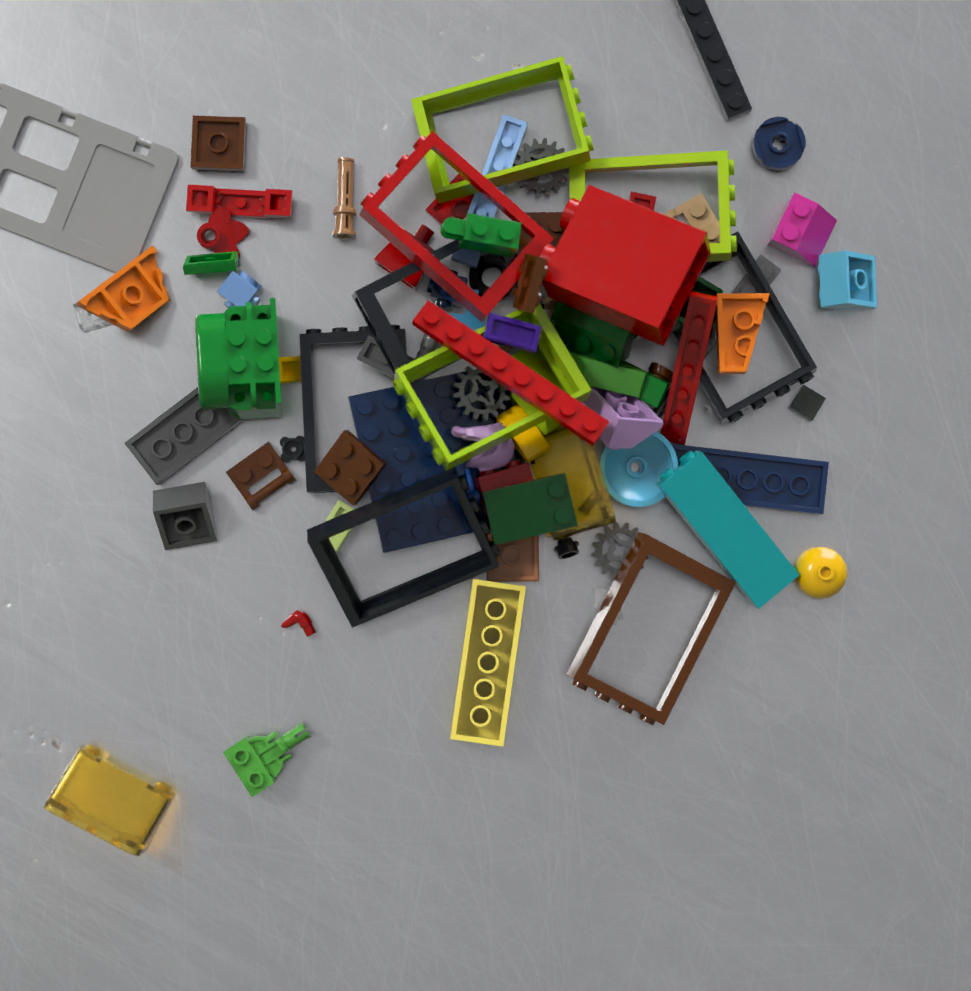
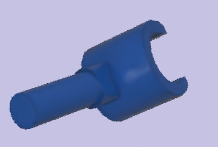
[465,469,481,503]

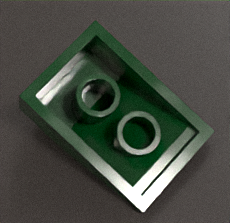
[482,473,578,545]

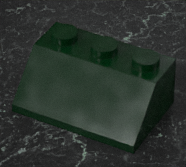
[550,302,635,368]

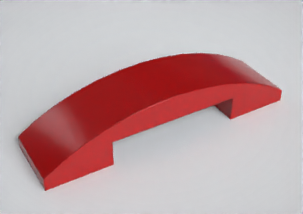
[186,185,293,218]

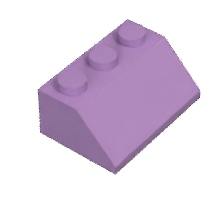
[581,386,664,450]

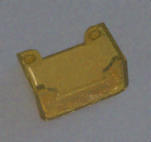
[522,427,616,542]
[44,744,176,856]

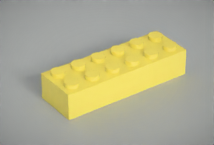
[450,579,526,747]

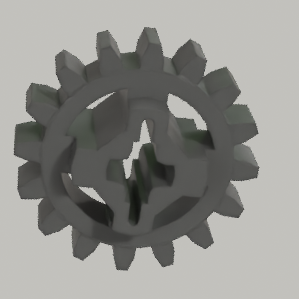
[513,138,569,196]
[452,366,510,421]
[591,522,648,579]

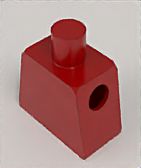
[374,224,434,291]

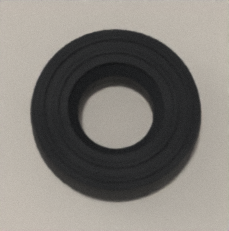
[469,254,515,299]

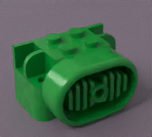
[195,298,281,419]

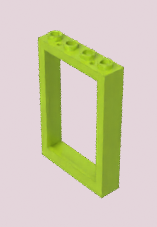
[411,56,594,203]
[569,150,737,262]
[392,303,591,471]

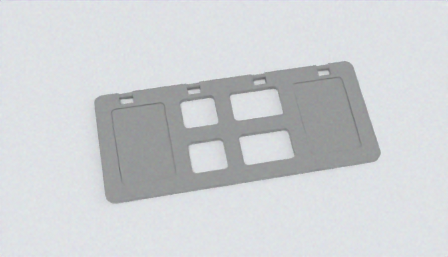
[0,83,178,273]

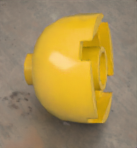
[794,547,848,599]

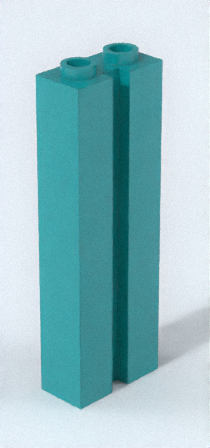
[655,450,799,609]

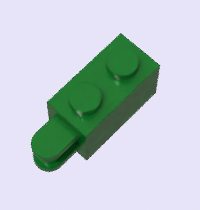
[440,213,521,257]

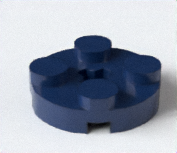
[752,117,806,171]

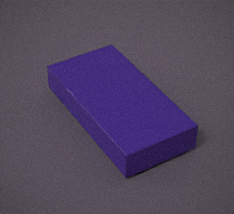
[483,313,542,354]

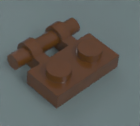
[513,254,548,313]

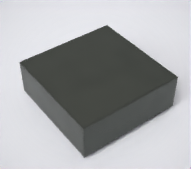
[789,385,826,421]

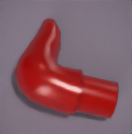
[281,610,316,637]

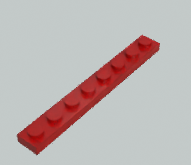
[412,300,609,446]

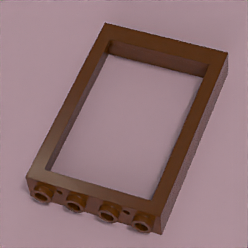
[566,532,736,725]

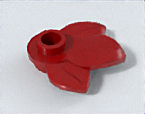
[197,208,249,257]

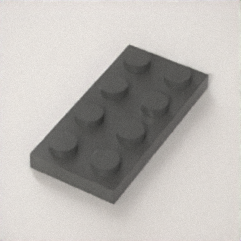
[125,387,242,485]

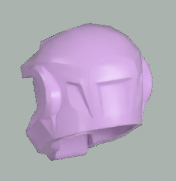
[451,422,515,472]

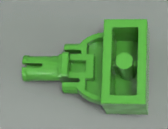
[223,722,311,797]

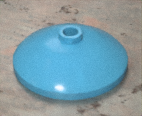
[599,431,678,507]

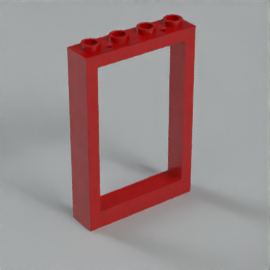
[359,131,554,322]

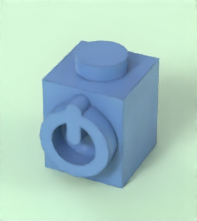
[217,271,261,308]

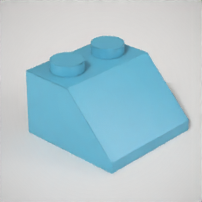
[818,250,877,310]

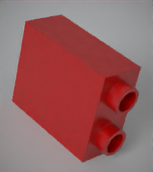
[539,185,711,346]

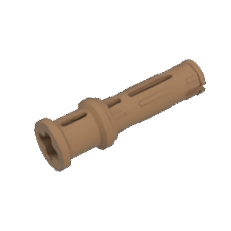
[332,157,356,239]

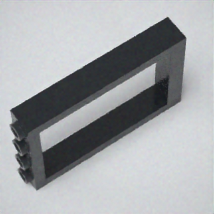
[671,231,817,424]
[351,240,545,385]
[299,325,407,494]
[307,467,501,628]

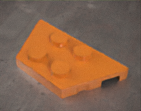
[76,245,169,332]

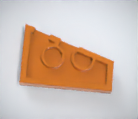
[715,293,770,374]

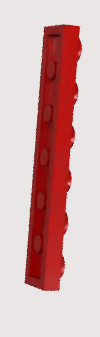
[660,291,718,445]

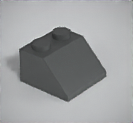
[153,482,217,550]

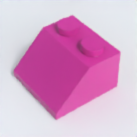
[768,192,837,267]

